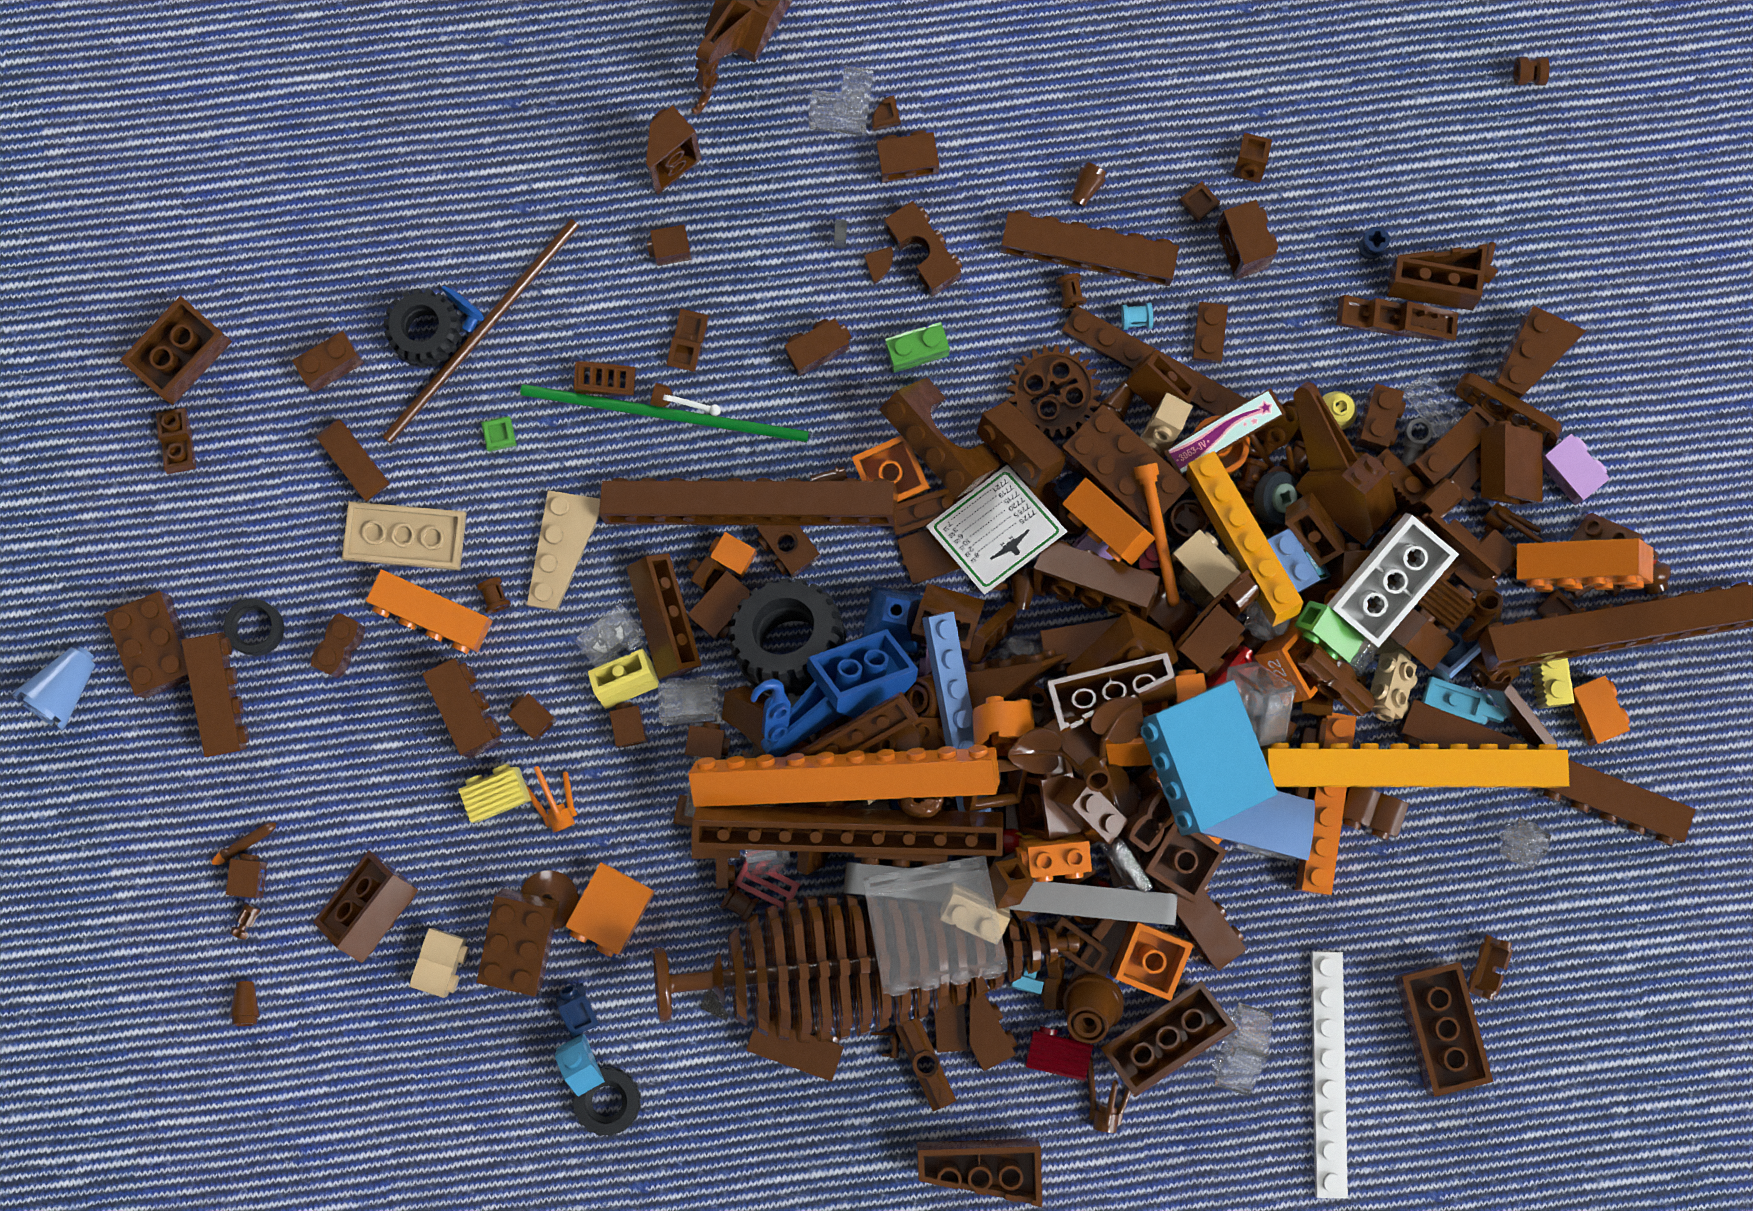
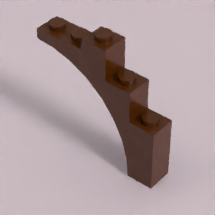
[721,685,845,875]

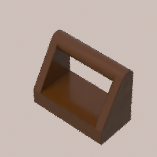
[963,756,1028,811]

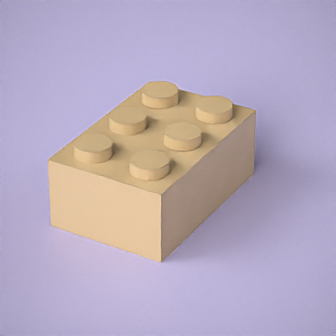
[1171,529,1241,609]

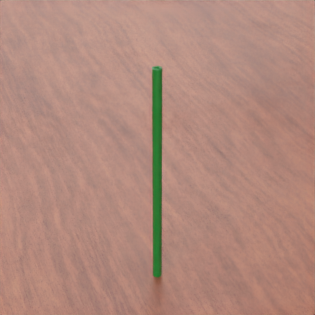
[520,384,809,443]

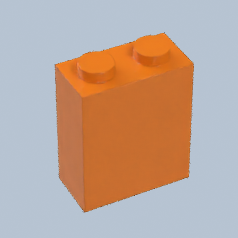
[565,862,656,957]

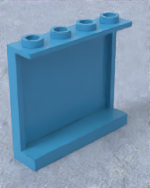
[1141,680,1278,836]

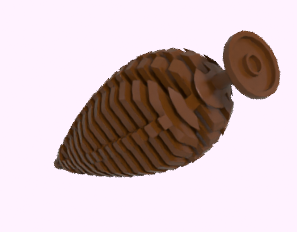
[653,895,1080,1044]

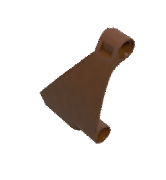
[1169,569,1261,707]

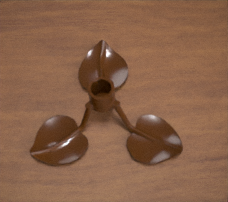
[1007,696,1143,813]

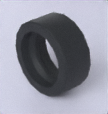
[223,598,285,656]

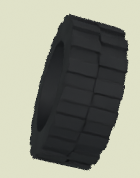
[572,1067,642,1136]

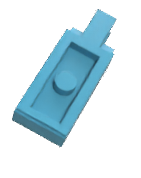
[1421,677,1505,725]

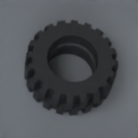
[728,578,847,697]

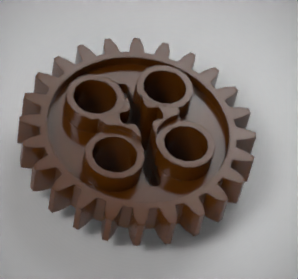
[1006,344,1102,440]

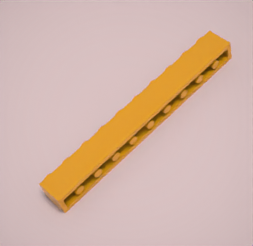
[1262,743,1569,788]

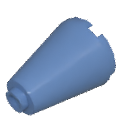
[12,646,95,731]

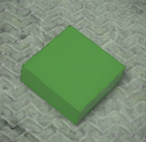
[481,416,517,452]

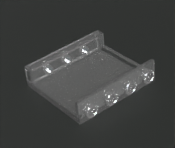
[863,855,1007,996]

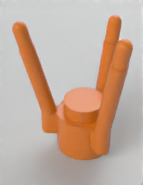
[525,766,577,833]

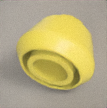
[1322,391,1357,430]

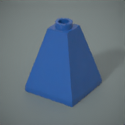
[862,585,923,654]

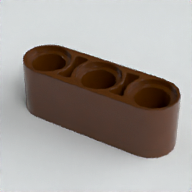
[316,418,390,502]

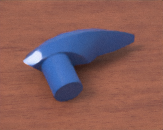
[441,286,484,333]

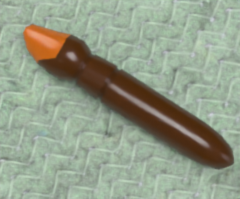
[211,822,276,865]

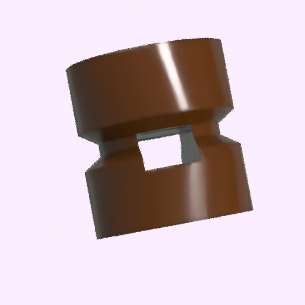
[1166,499,1209,543]

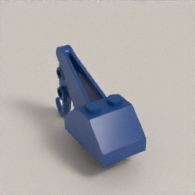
[751,629,918,757]

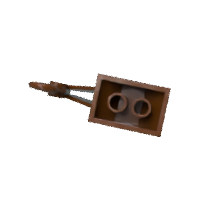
[691,0,793,115]
[1248,382,1397,545]

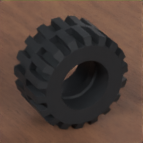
[383,288,463,368]

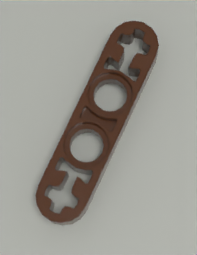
[1455,373,1562,446]

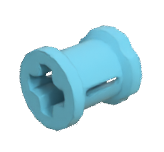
[1121,302,1153,330]

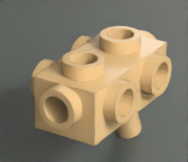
[1370,650,1417,722]

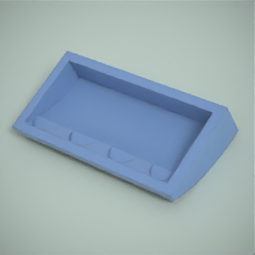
[1199,791,1315,860]

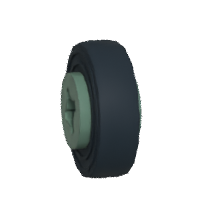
[1254,471,1302,525]

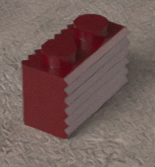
[1024,1026,1093,1081]

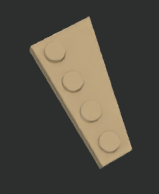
[527,490,600,611]

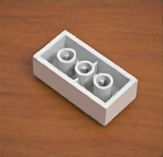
[1327,513,1459,648]

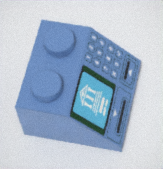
[1267,528,1331,593]

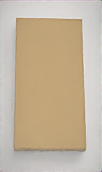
[342,501,467,571]

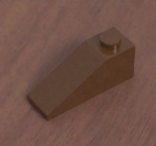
[1407,410,1486,488]

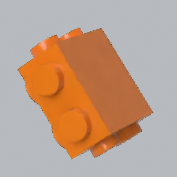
[1015,832,1092,882]

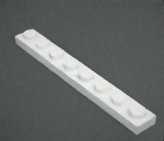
[1311,952,1348,1198]

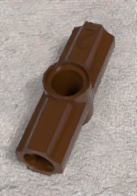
[1296,642,1375,716]
[895,1018,957,1112]

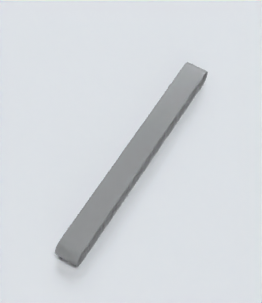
[843,862,1178,925]

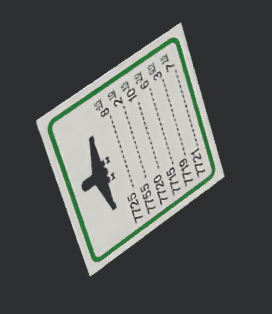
[926,465,1068,595]

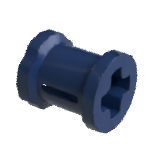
[1358,226,1390,260]

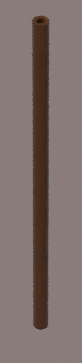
[382,219,580,444]

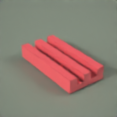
[734,858,800,909]

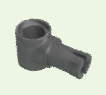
[1401,418,1434,466]

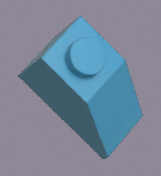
[555,1033,605,1096]

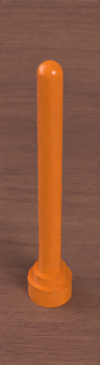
[1134,463,1180,607]

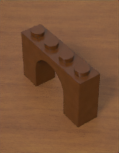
[879,377,1004,498]

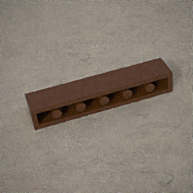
[1000,210,1179,287]

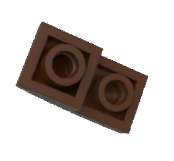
[156,408,196,474]

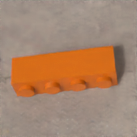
[366,569,493,654]

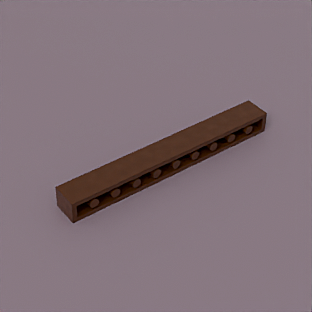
[599,478,898,526]
[1477,582,1753,672]
[1395,699,1696,847]
[1038,714,1247,971]
[692,806,1003,856]

